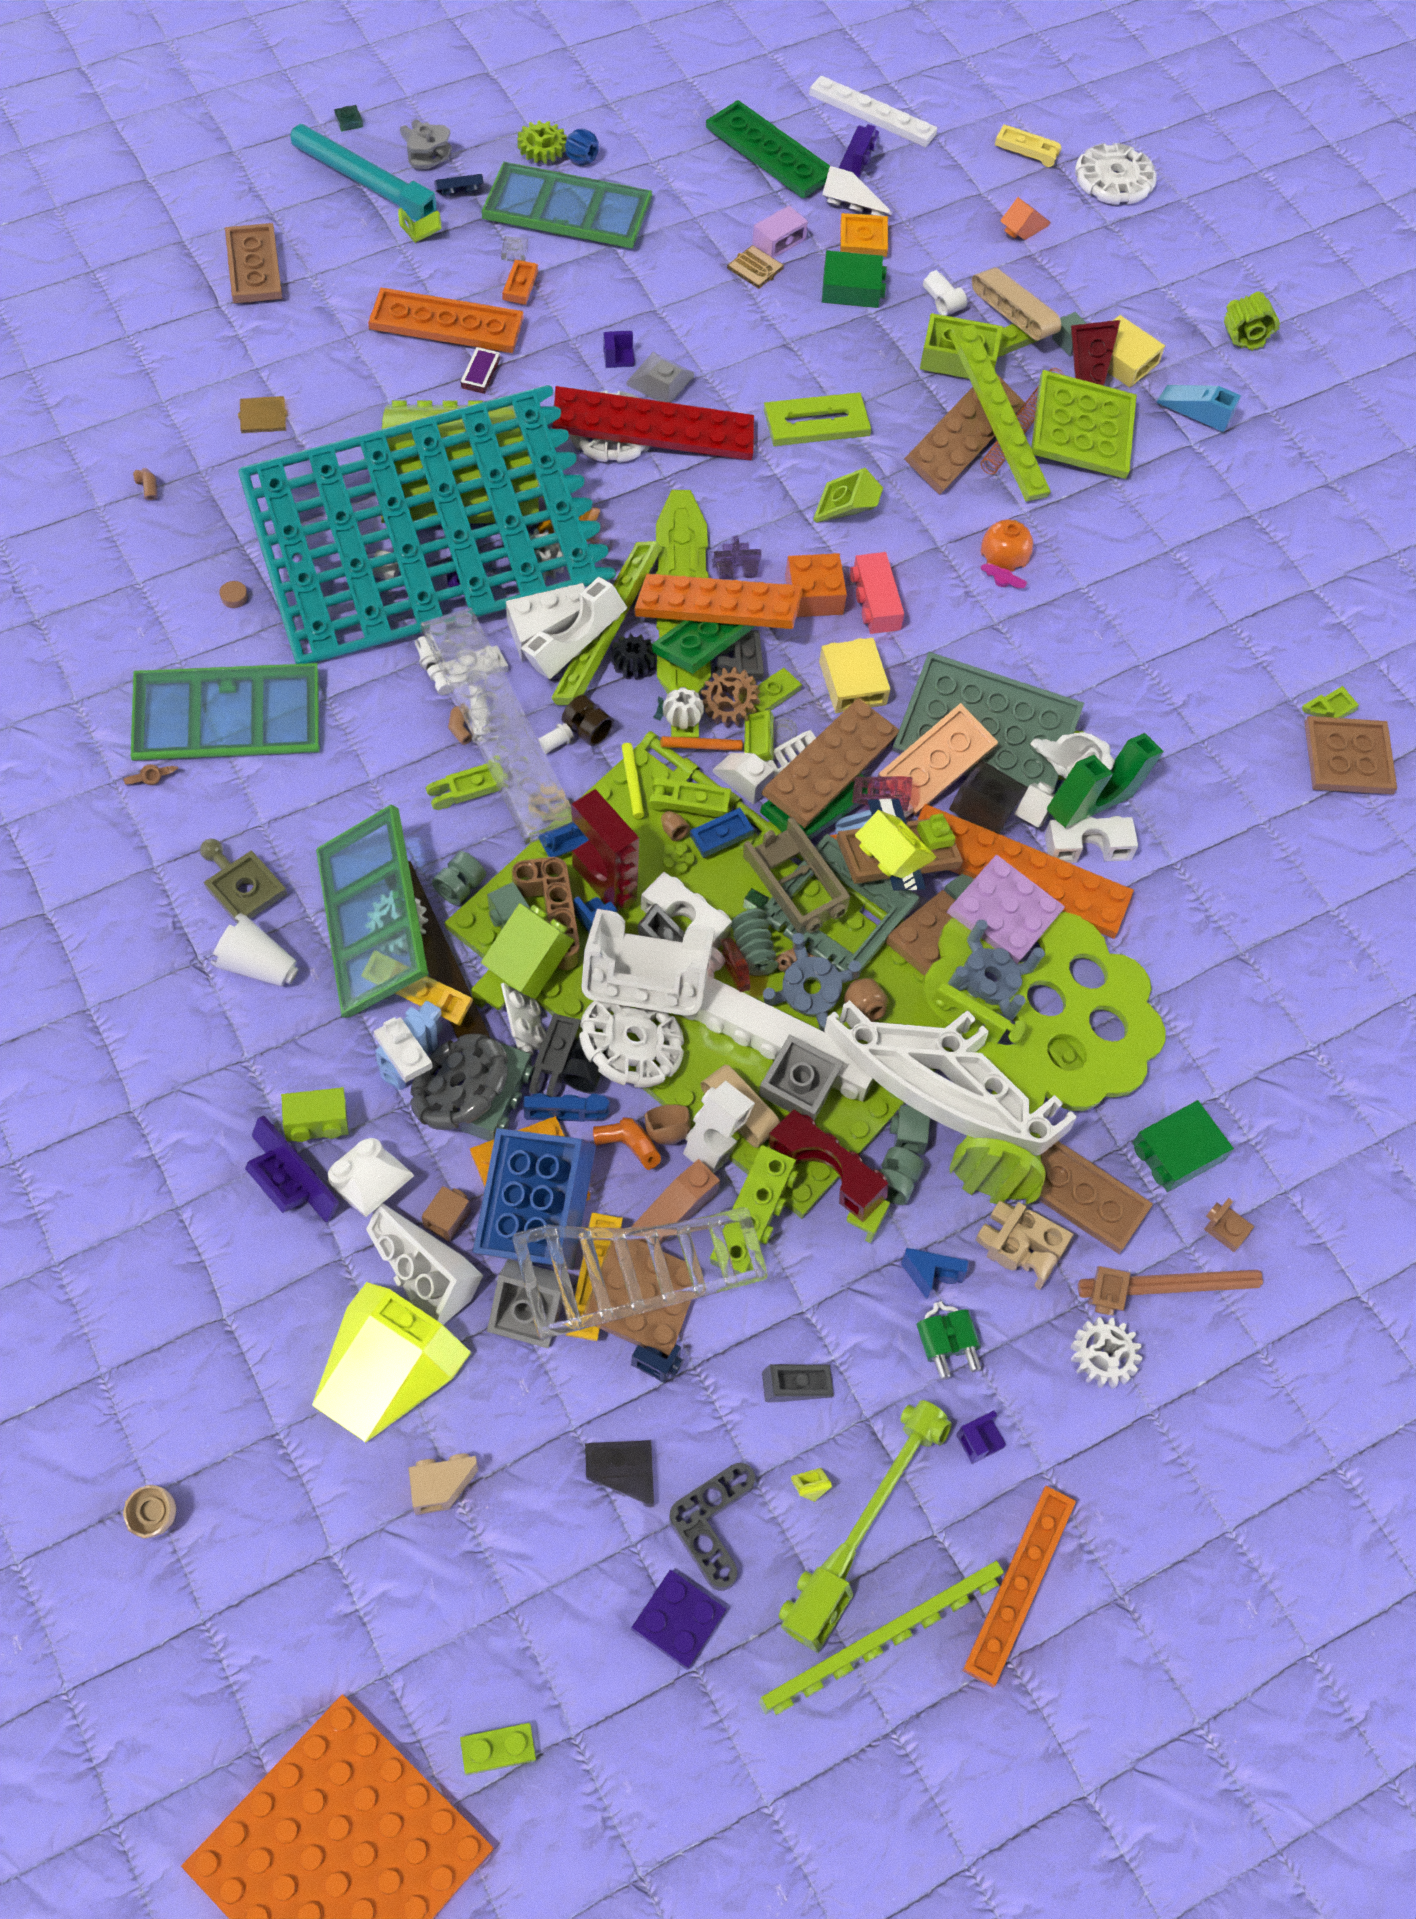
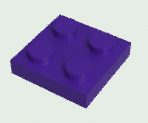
[631,1569,726,1670]

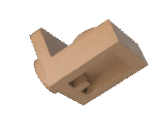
[1204,1198,1255,1252]
[1088,1266,1130,1316]

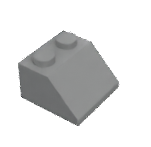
[759,1034,843,1121]
[487,1259,569,1348]

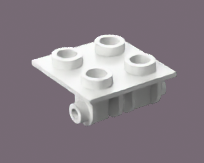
[501,983,546,1056]

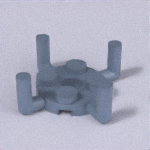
[948,920,1045,1020]
[763,933,861,1032]

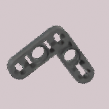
[669,1463,755,1591]

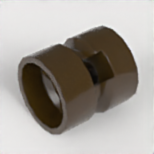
[561,695,614,746]

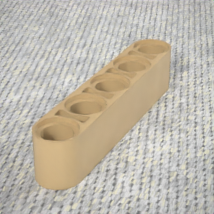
[971,267,1061,341]

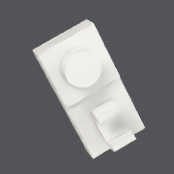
[374,1017,432,1083]

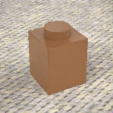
[422,1186,471,1242]

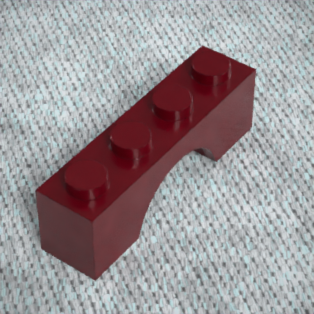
[769,1109,888,1222]

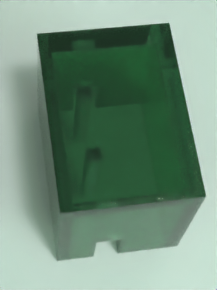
[743,888,769,910]

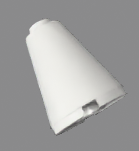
[210,913,299,987]

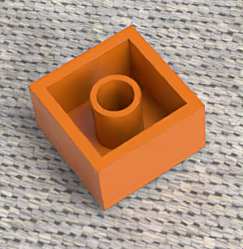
[785,553,847,617]

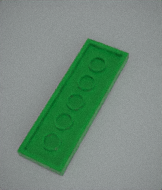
[706,100,830,199]

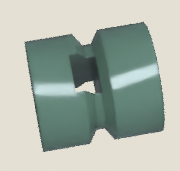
[432,851,486,906]
[878,1147,925,1205]

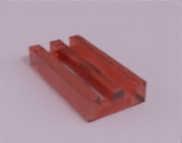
[721,937,751,992]

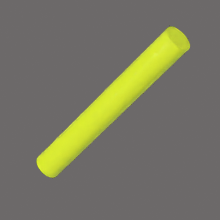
[621,743,644,819]

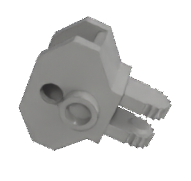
[400,119,452,169]

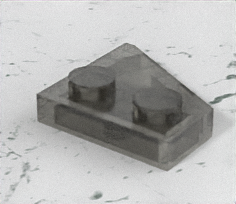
[585,1440,654,1508]

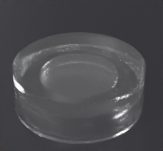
[774,718,798,745]

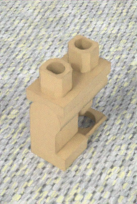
[975,1201,1074,1290]

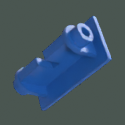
[538,822,589,857]

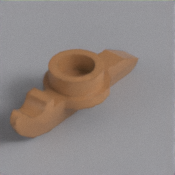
[123,764,178,785]

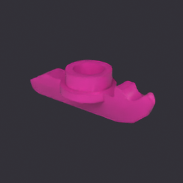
[981,563,1028,588]

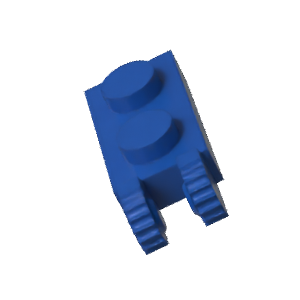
[523,1093,610,1122]

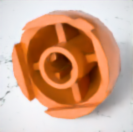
[981,519,1033,572]

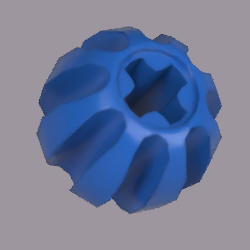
[565,128,599,166]

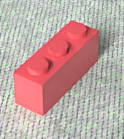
[850,552,904,634]

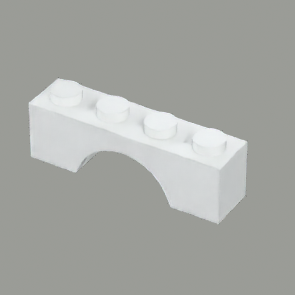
[520,577,627,680]

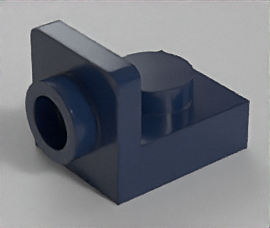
[631,1344,684,1383]

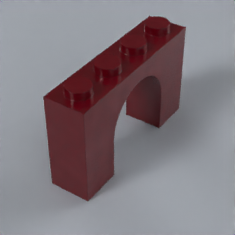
[571,789,639,911]

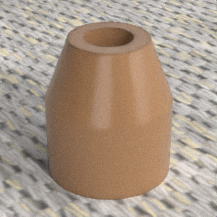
[661,811,690,841]

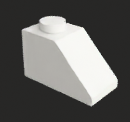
[713,753,774,805]

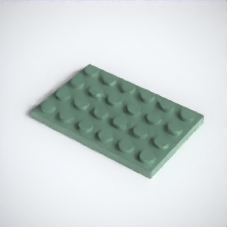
[892,652,1084,795]

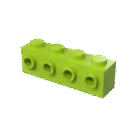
[710,1145,799,1279]

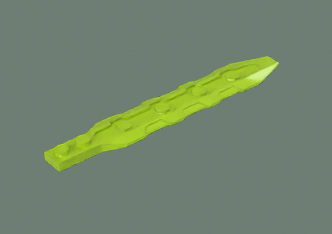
[656,489,711,738]

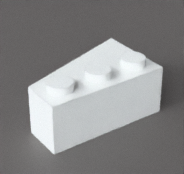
[506,583,585,662]

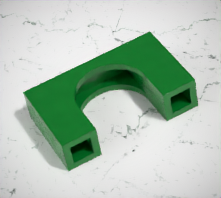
[1046,733,1164,828]

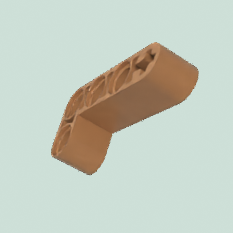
[512,857,579,970]

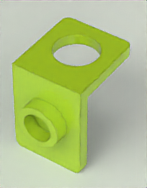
[398,208,442,243]

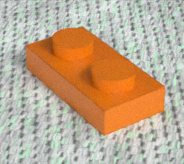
[502,259,538,305]

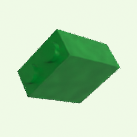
[821,250,887,308]
[1132,1100,1234,1193]

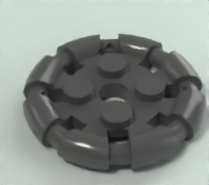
[410,1034,508,1130]

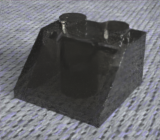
[949,760,1028,834]

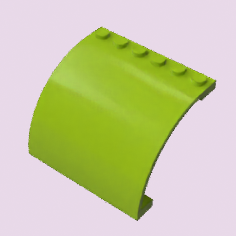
[381,400,539,523]

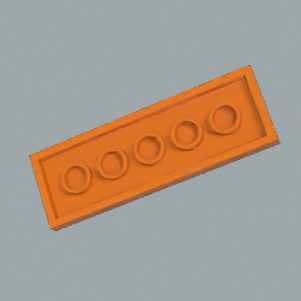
[368,287,524,353]
[634,574,803,629]

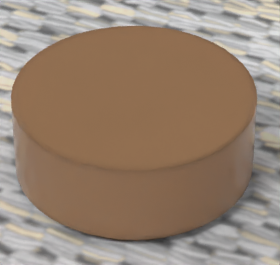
[219,581,248,608]

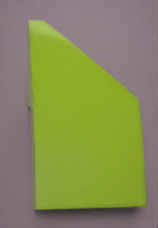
[1302,686,1359,718]

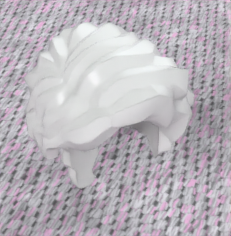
[1031,732,1115,779]

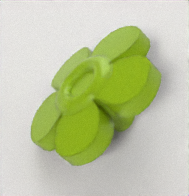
[662,842,694,873]

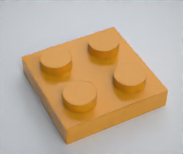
[840,213,888,257]

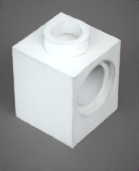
[1014,782,1055,828]

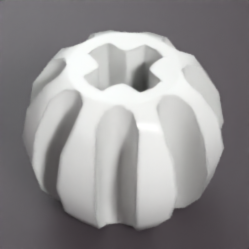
[663,687,704,729]

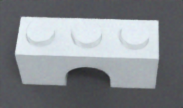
[1044,816,1138,863]
[641,872,732,949]
[683,1081,755,1174]

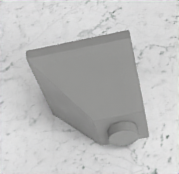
[626,352,694,403]

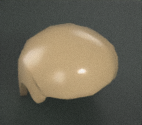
[123,1485,177,1539]

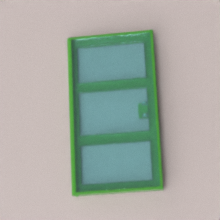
[482,161,653,249]
[130,663,320,761]
[316,804,428,1018]

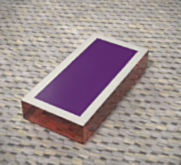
[461,347,500,394]

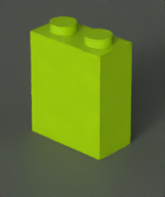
[480,903,575,999]

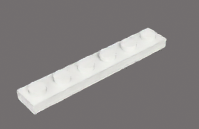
[809,76,938,148]

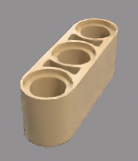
[700,1065,780,1148]

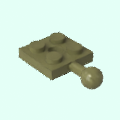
[200,838,287,923]

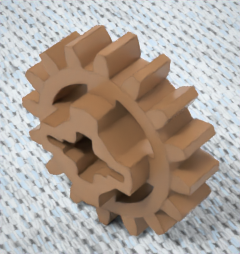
[701,667,760,727]

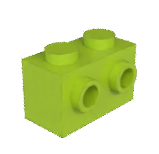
[281,1087,349,1142]

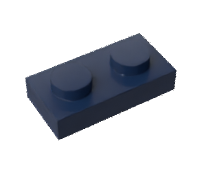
[434,174,484,195]

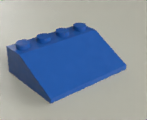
[472,1128,596,1270]

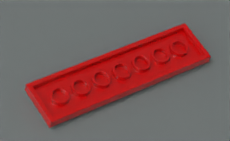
[552,386,754,460]

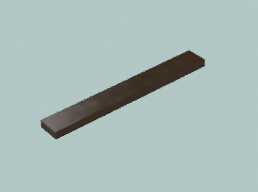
[386,861,490,1041]

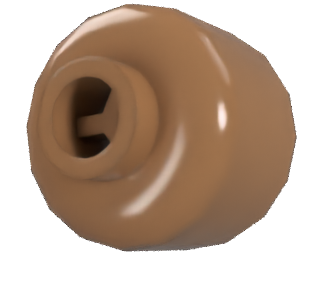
[844,978,888,1022]

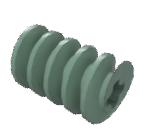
[731,909,778,976]

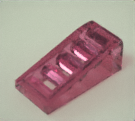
[852,776,913,811]

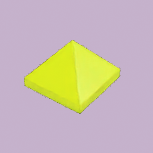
[791,1468,832,1502]

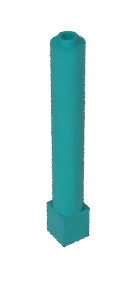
[290,124,437,221]

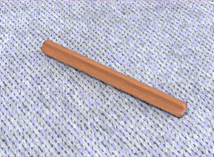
[1078,1270,1263,1298]

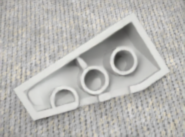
[366,1203,483,1325]

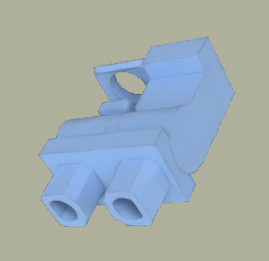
[375,1001,443,1090]

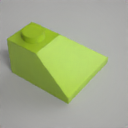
[813,467,883,523]

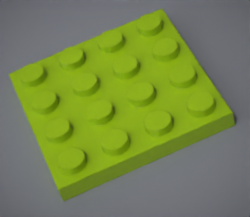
[1031,370,1137,479]

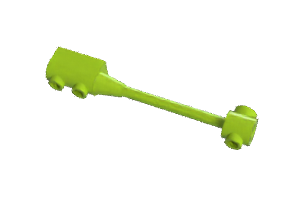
[779,1400,952,1653]

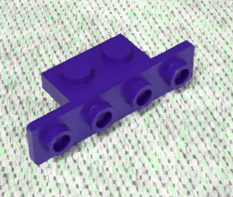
[839,124,879,178]
[245,1115,339,1222]

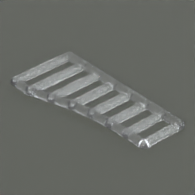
[512,1207,768,1339]

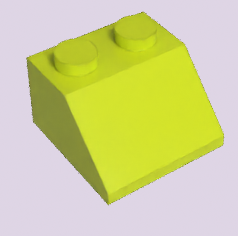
[855,810,936,878]

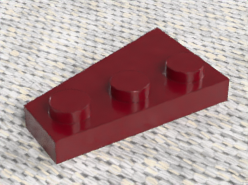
[1071,320,1121,386]

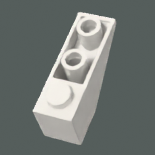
[822,166,892,216]

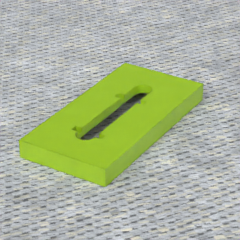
[763,392,871,446]

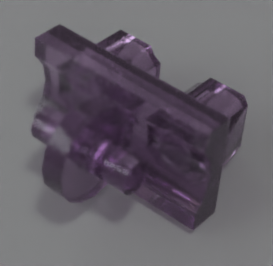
[712,535,762,579]

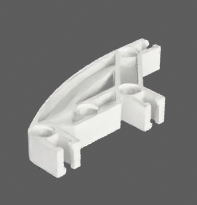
[824,1000,1077,1156]

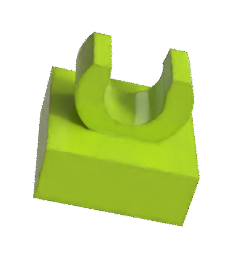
[916,813,956,850]

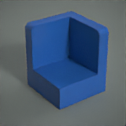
[573,896,617,934]

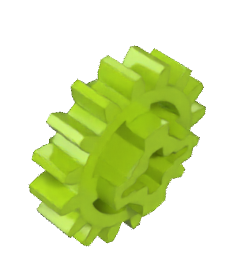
[517,120,567,164]

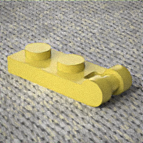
[995,124,1062,167]

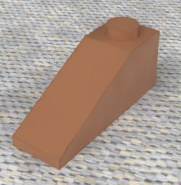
[629,1159,720,1248]

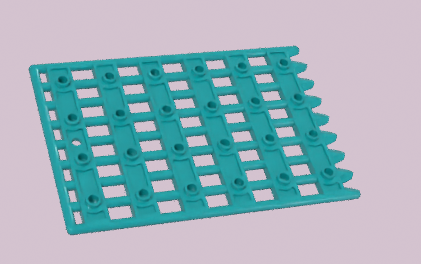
[238,385,616,664]

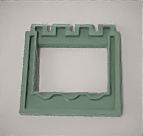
[764,834,920,972]

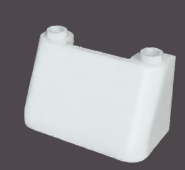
[581,909,715,1015]

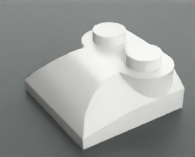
[327,1138,414,1217]

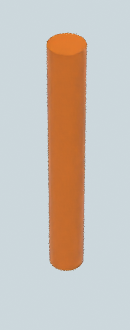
[660,736,743,751]

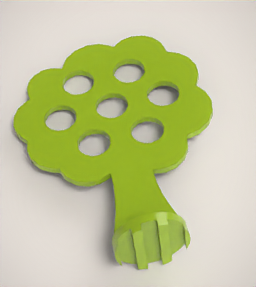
[921,912,1166,1205]

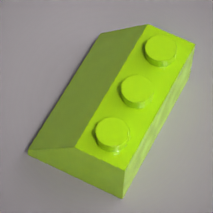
[920,313,1003,378]

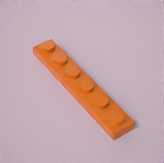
[962,1486,1076,1688]

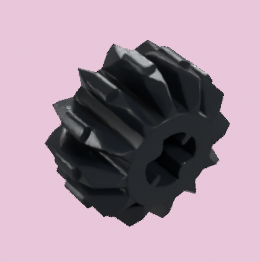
[610,633,656,680]

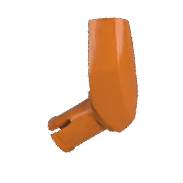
[593,1117,661,1170]

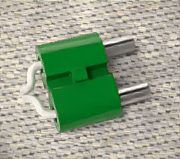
[916,1301,981,1380]

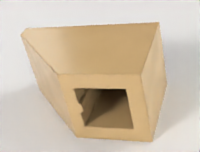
[408,1453,478,1515]

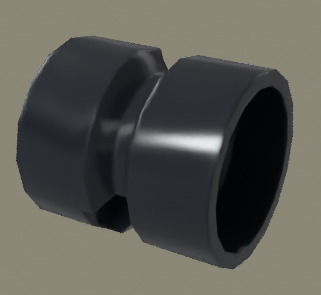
[561,1038,609,1094]

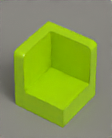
[471,969,516,1010]
[846,1200,890,1244]

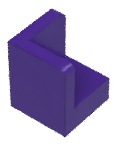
[603,331,635,368]
[956,1410,1006,1464]

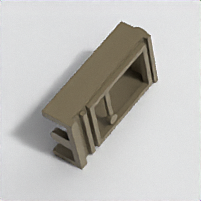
[743,817,850,934]

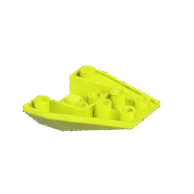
[312,1282,471,1443]

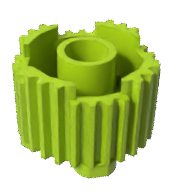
[1224,291,1280,351]

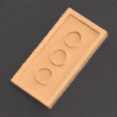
[878,703,998,816]

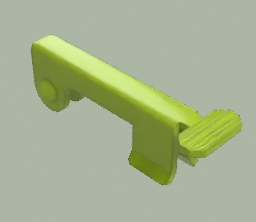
[932,981,1027,1044]

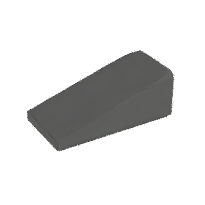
[762,1364,834,1402]

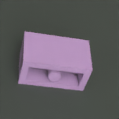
[752,206,808,258]

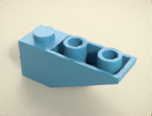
[1157,385,1241,432]

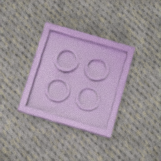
[947,854,1065,964]

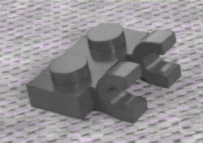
[715,630,764,680]

